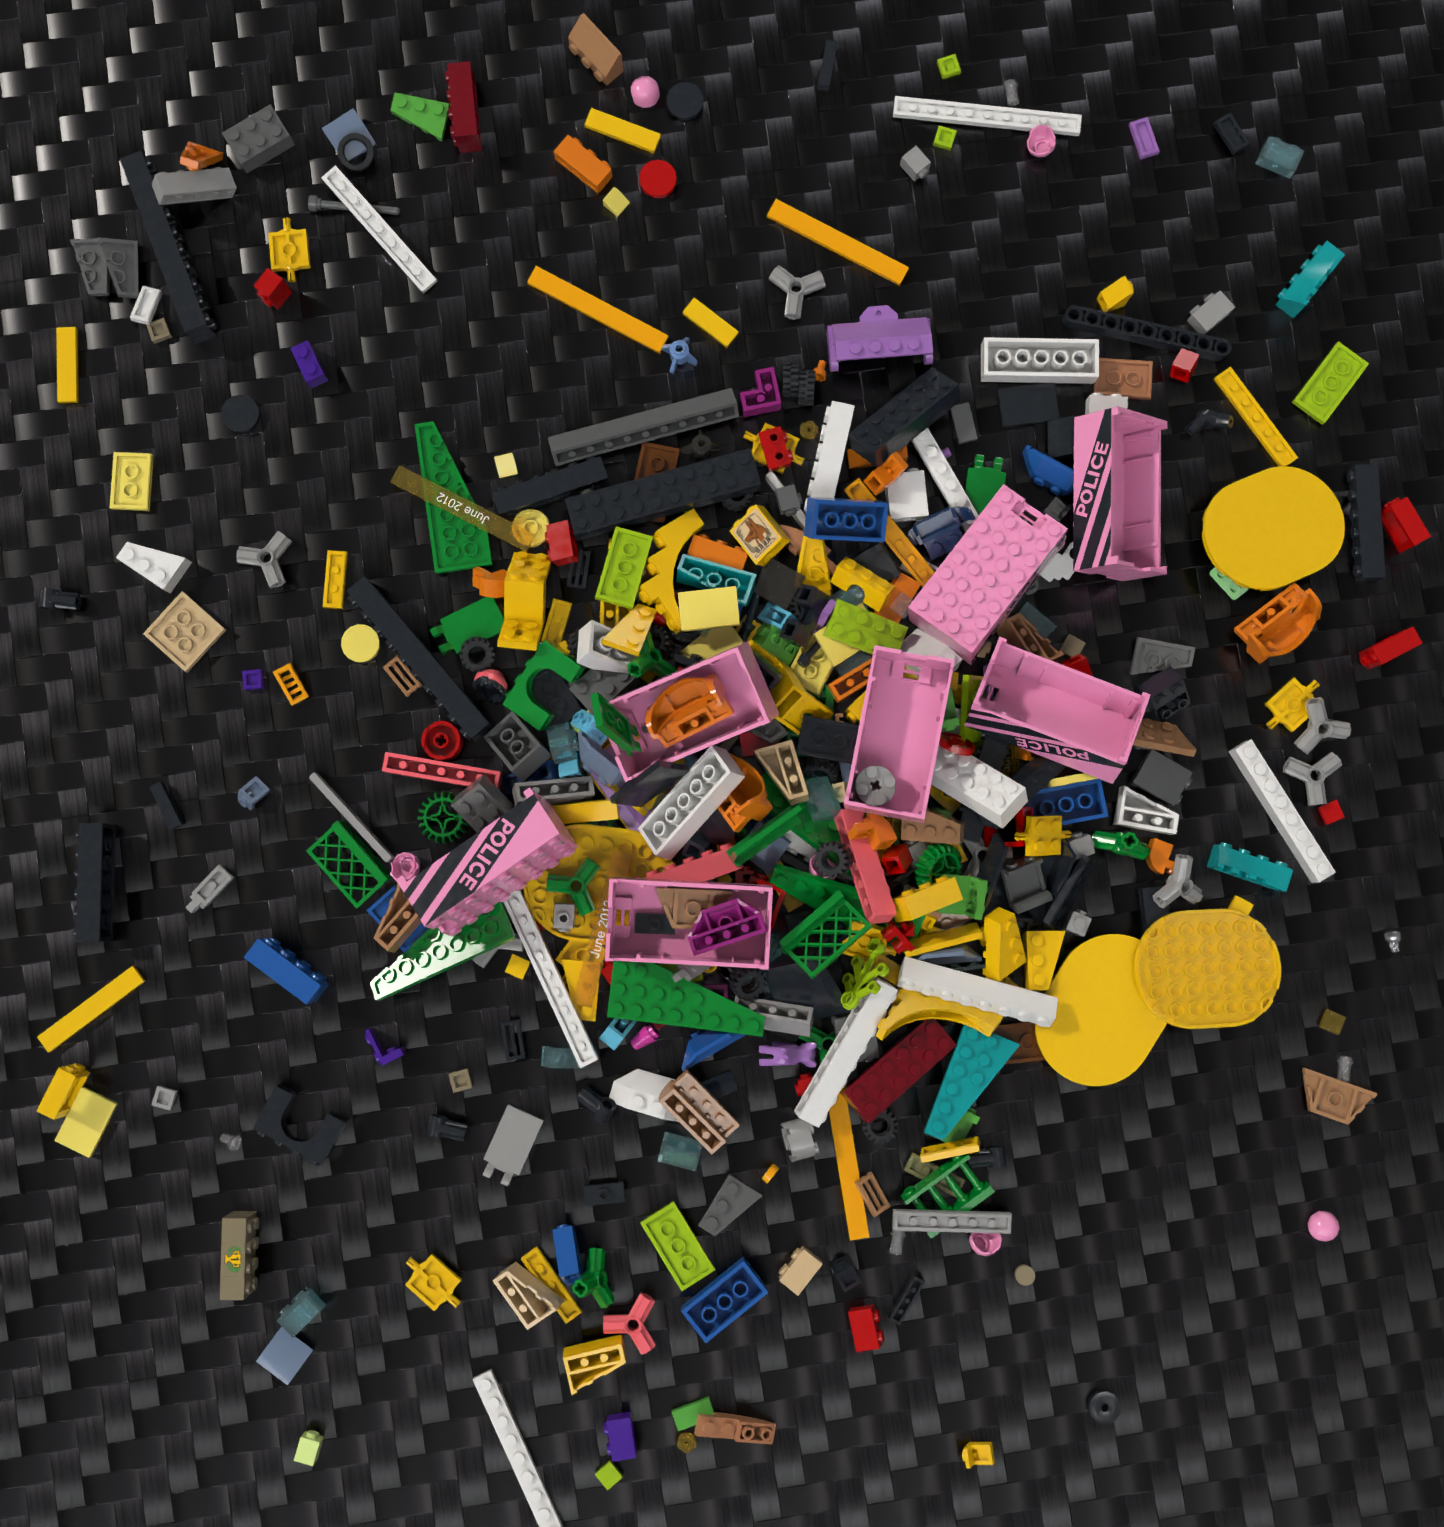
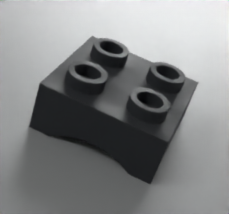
[850,542,901,581]

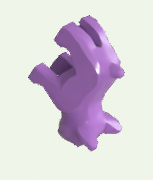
[759,1041,817,1068]

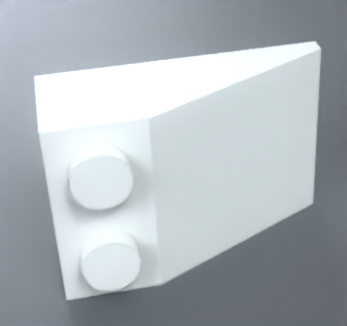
[577,620,639,673]
[900,628,962,679]

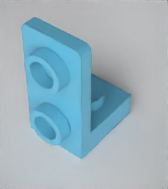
[570,709,608,746]

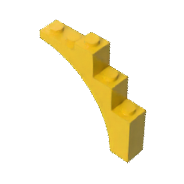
[638,508,704,634]
[876,988,1004,1040]

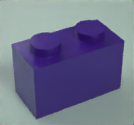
[291,340,328,389]
[603,1412,637,1462]

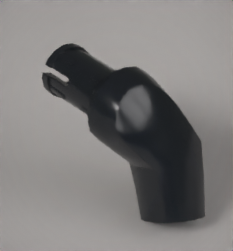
[1185,409,1234,437]

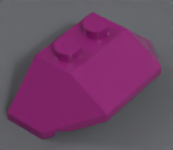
[687,898,768,956]

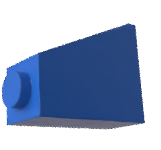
[552,1224,584,1285]

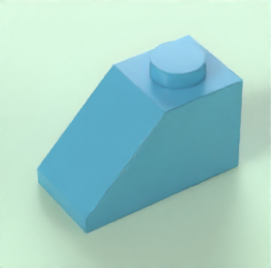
[757,602,797,631]
[558,751,584,779]
[599,1018,637,1050]

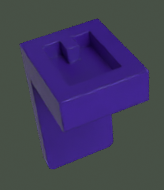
[365,1028,407,1066]

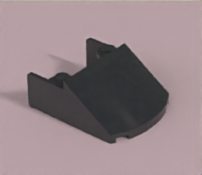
[978,833,1076,934]
[766,921,868,1020]

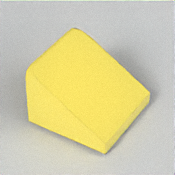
[603,187,630,217]
[494,453,518,478]

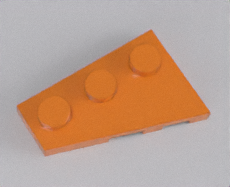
[180,141,223,171]

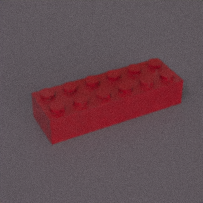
[840,1019,957,1123]

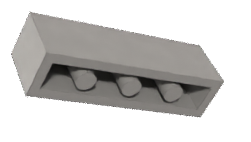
[152,167,236,205]
[512,776,595,807]
[734,996,813,1037]

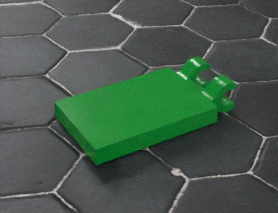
[965,454,1006,515]
[430,597,504,655]
[590,692,641,757]

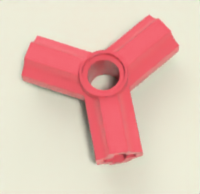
[603,1292,656,1355]

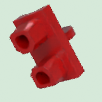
[880,919,916,954]

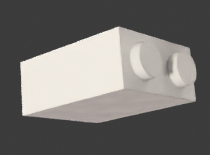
[885,468,929,522]

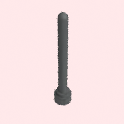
[308,195,400,215]

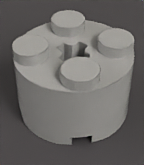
[854,766,896,807]
[781,1118,819,1162]

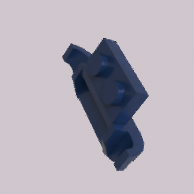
[906,506,976,560]

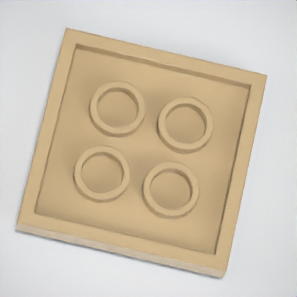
[143,591,226,673]

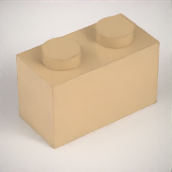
[779,1246,822,1296]

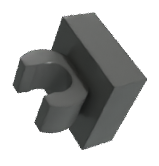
[1043,497,1070,522]

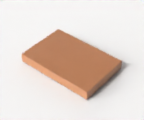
[1093,358,1153,400]

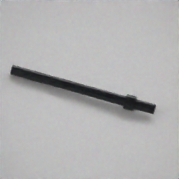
[740,559,772,642]

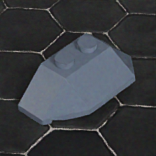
[578,730,634,787]
[909,943,982,965]

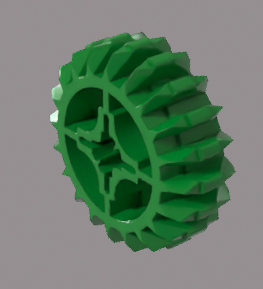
[418,791,470,844]
[914,842,963,885]

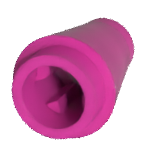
[630,1023,660,1050]

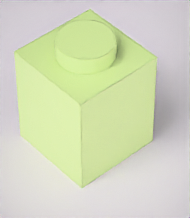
[294,1430,324,1466]

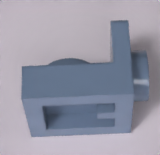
[238,776,270,810]

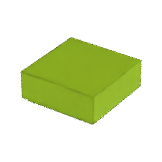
[937,54,961,79]
[933,125,957,151]
[595,1460,623,1490]

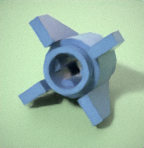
[662,337,698,374]

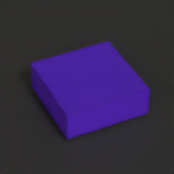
[242,669,264,690]

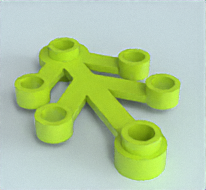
[841,938,890,1010]

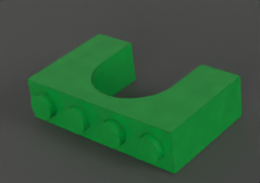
[503,640,586,731]

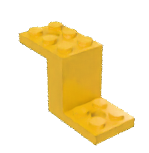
[498,551,552,651]
[749,639,834,735]

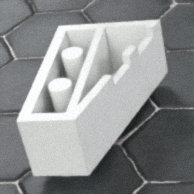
[116,542,192,593]
[1113,785,1179,835]

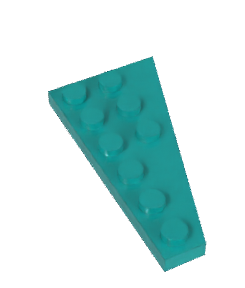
[923,1025,1020,1141]

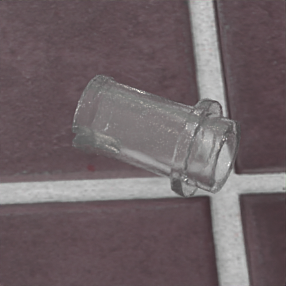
[1003,79,1020,106]
[1337,1056,1354,1081]
[889,1231,906,1255]

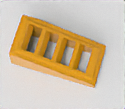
[273,662,309,706]

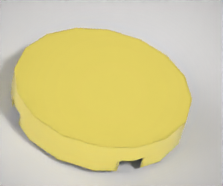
[512,509,549,547]
[341,624,380,663]

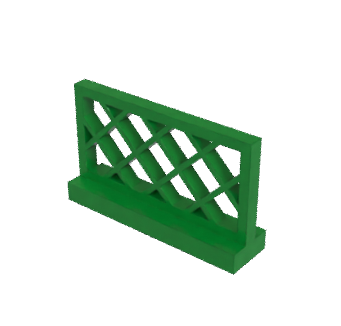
[726,805,802,868]
[306,819,393,909]
[779,890,872,979]

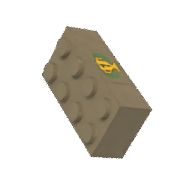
[220,1211,259,1300]

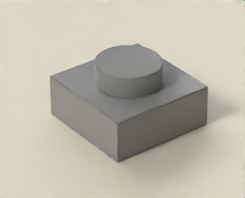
[151,1085,178,1110]

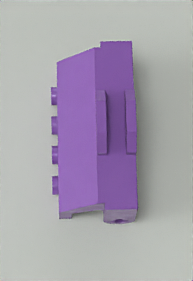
[827,305,933,372]

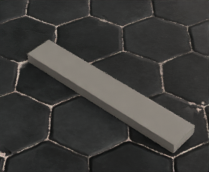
[309,772,395,863]
[892,1209,1012,1234]

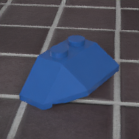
[1022,445,1074,496]
[682,1029,745,1072]

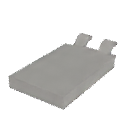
[483,1104,544,1186]

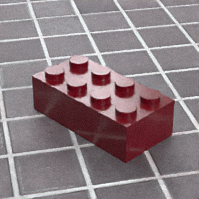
[445,61,482,153]

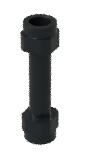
[796,640,821,669]

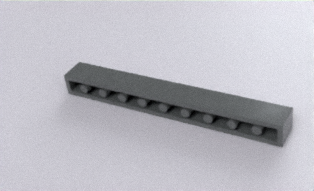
[548,388,739,466]

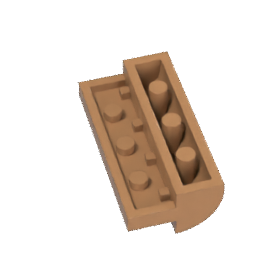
[659,1070,740,1154]

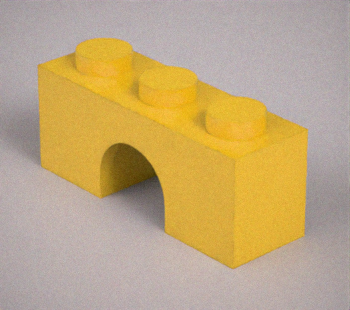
[830,556,895,612]

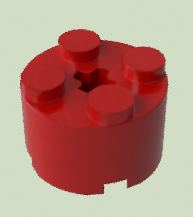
[421,721,464,761]

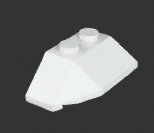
[609,1069,679,1122]

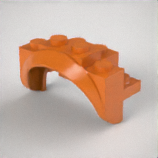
[1234,582,1322,664]
[645,672,734,748]
[717,753,773,833]

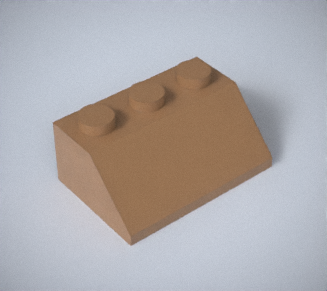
[568,13,623,86]

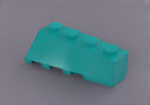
[1275,241,1345,318]
[676,554,757,607]
[1207,842,1293,892]

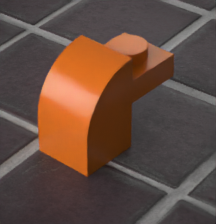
[863,451,908,496]
[472,566,507,598]
[847,814,897,851]
[1146,838,1175,875]

